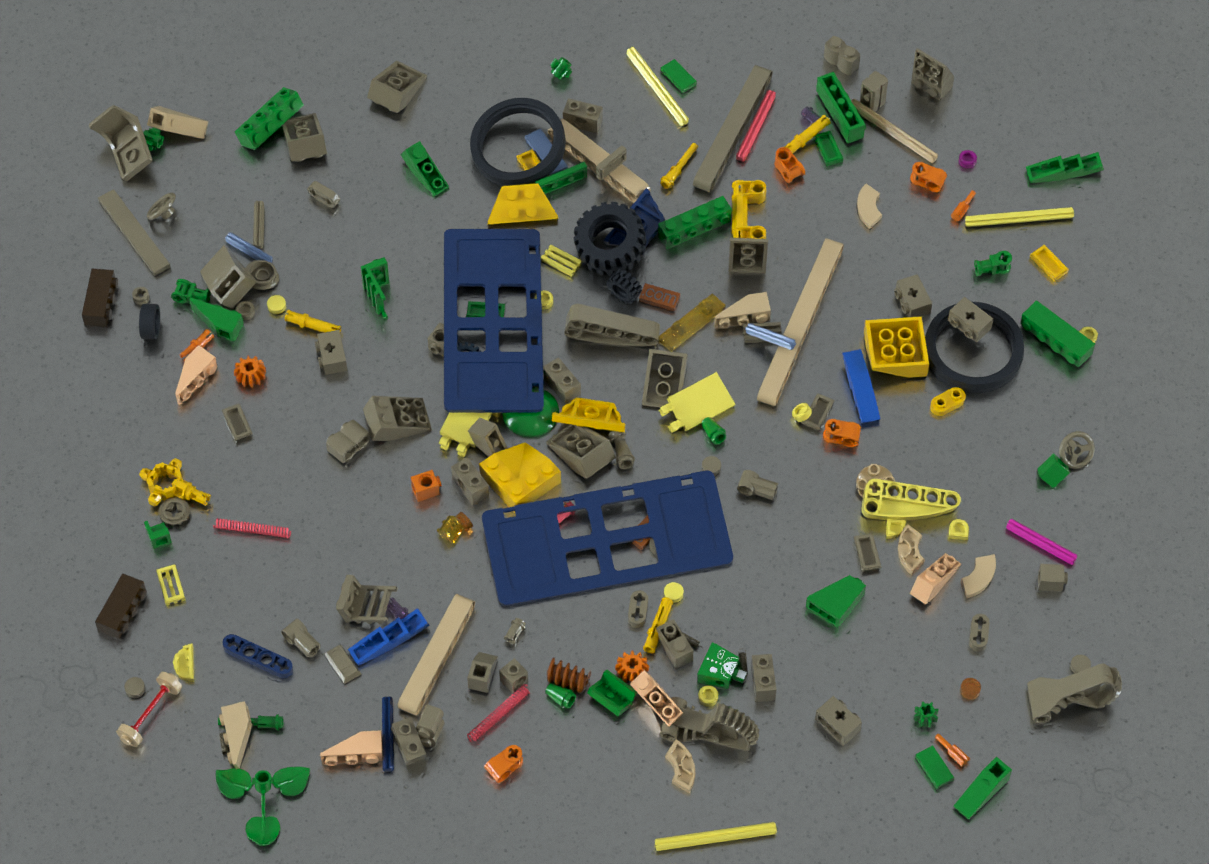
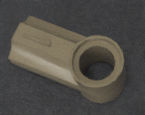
[737,470,778,500]
[281,619,321,657]

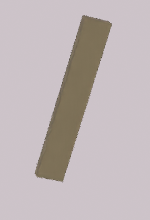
[98,189,171,276]

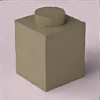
[1038,564,1068,591]

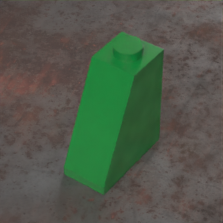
[806,575,866,628]

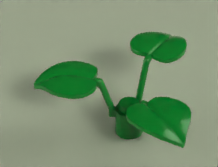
[216,767,310,846]

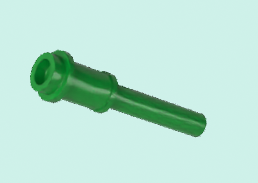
[218,714,284,730]

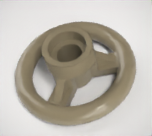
[147,192,176,220]
[1059,431,1095,469]

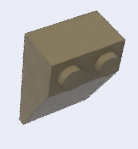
[367,61,427,113]
[282,113,327,162]
[729,238,768,274]
[642,349,688,408]
[546,424,616,479]

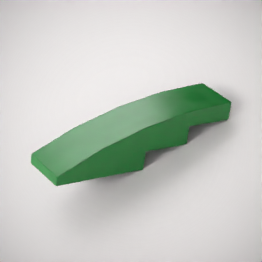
[1026,152,1104,183]

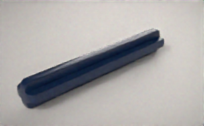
[382,696,394,772]

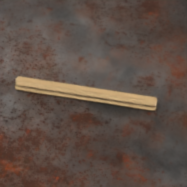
[851,99,938,163]

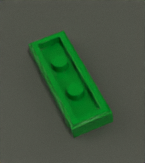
[535,162,587,194]

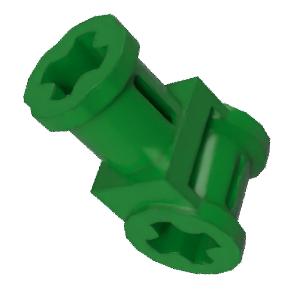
[974,251,1012,276]
[171,279,211,304]

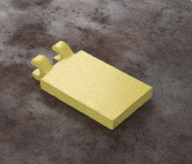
[658,372,736,433]
[439,412,492,457]

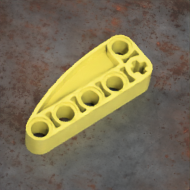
[861,479,961,520]

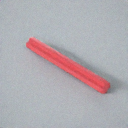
[736,90,776,162]

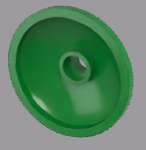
[502,387,559,438]

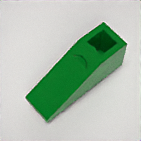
[400,141,449,196]
[189,297,244,342]
[953,756,1012,820]

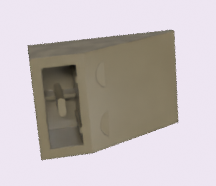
[911,48,954,100]
[200,245,257,309]
[363,396,432,441]

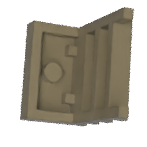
[336,575,398,624]

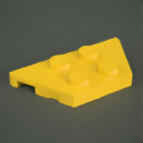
[487,183,558,225]
[552,397,625,433]

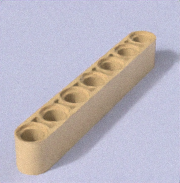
[548,119,651,203]
[398,594,475,716]

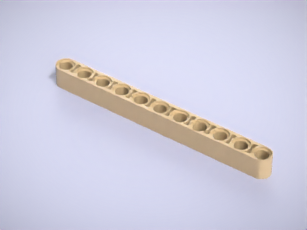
[757,238,844,406]

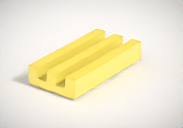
[541,244,582,277]
[156,564,186,606]

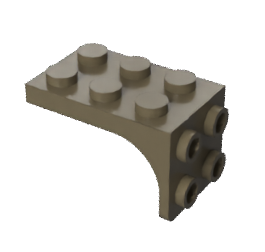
[89,105,153,181]

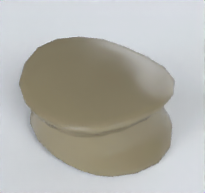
[246,260,279,290]

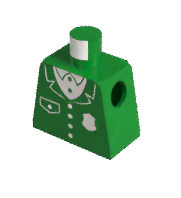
[697,642,748,689]

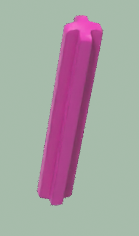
[1006,519,1077,565]

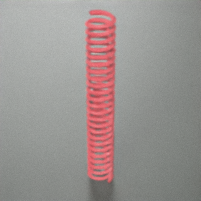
[213,518,291,539]
[467,684,530,742]

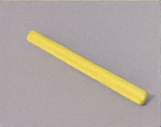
[627,47,689,126]
[965,207,1074,227]
[655,822,777,851]

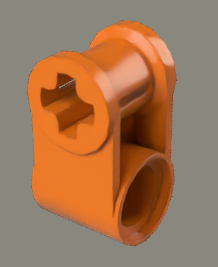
[774,147,805,183]
[910,162,947,192]
[823,419,861,447]
[484,745,523,783]

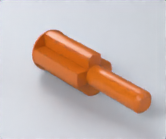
[951,190,976,221]
[935,734,970,767]

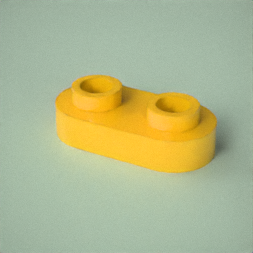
[930,387,966,416]

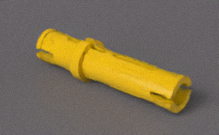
[784,115,831,153]
[284,310,341,333]
[643,597,674,654]

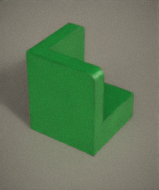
[1037,453,1070,488]
[144,521,172,549]

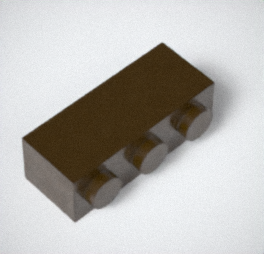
[82,268,118,327]
[95,573,147,639]

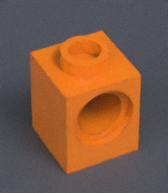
[411,470,442,502]

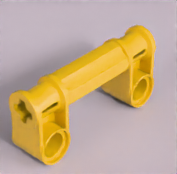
[731,180,766,239]

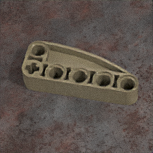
[564,304,660,346]

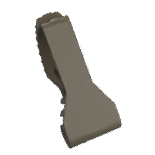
[1027,664,1122,723]
[660,697,759,751]

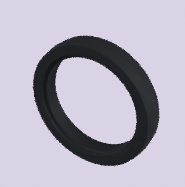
[470,98,566,186]
[925,302,1024,393]

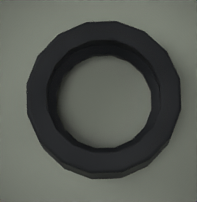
[139,304,160,340]

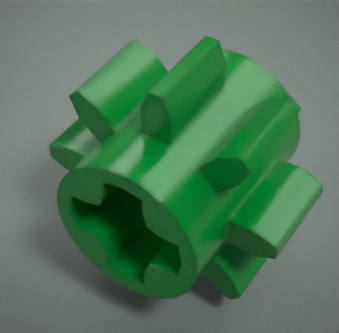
[550,57,572,79]
[143,127,164,151]
[914,702,939,728]

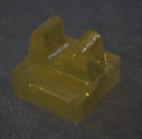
[437,515,464,544]

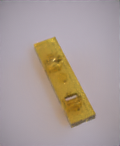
[658,293,726,352]

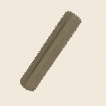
[253,201,264,249]

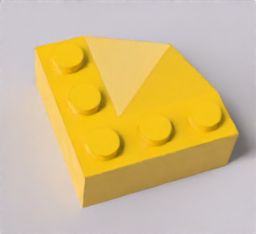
[864,316,929,378]
[479,442,561,513]

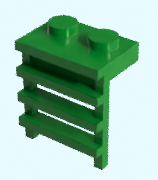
[360,257,390,319]

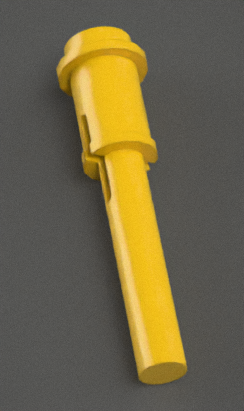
[660,143,698,189]

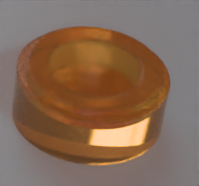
[455,512,473,531]
[960,678,981,699]

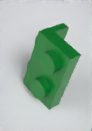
[587,670,637,716]

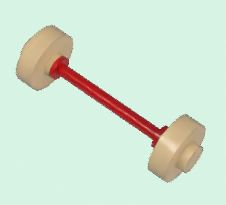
[116,672,182,747]

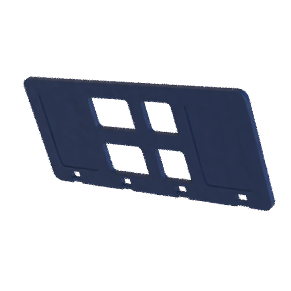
[444,229,544,413]
[482,470,733,606]

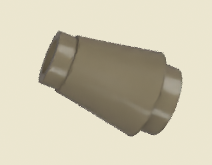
[615,440,635,469]

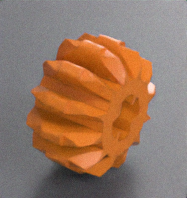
[234,355,266,388]
[615,650,649,683]

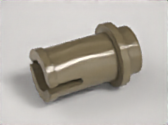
[504,618,526,645]

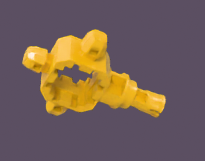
[139,458,211,506]

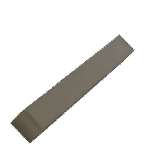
[693,65,773,192]

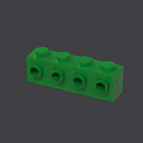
[816,72,866,143]
[234,87,304,150]
[658,196,732,250]
[1020,300,1095,368]

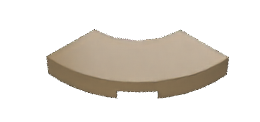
[857,184,882,229]
[898,524,925,575]
[961,554,996,599]
[665,740,695,793]

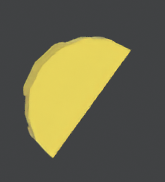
[173,643,194,682]

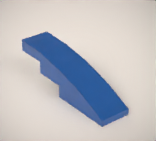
[842,349,880,424]
[348,608,430,666]

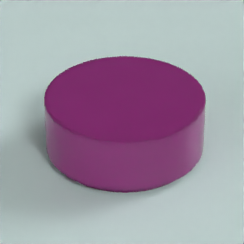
[958,150,977,169]

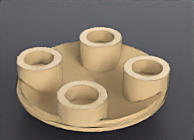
[856,464,895,498]

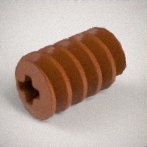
[547,657,591,694]

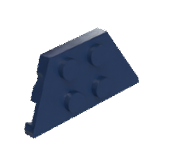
[603,188,665,247]

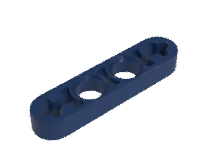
[222,634,293,678]

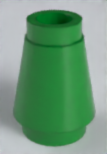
[701,417,726,445]
[545,683,576,709]

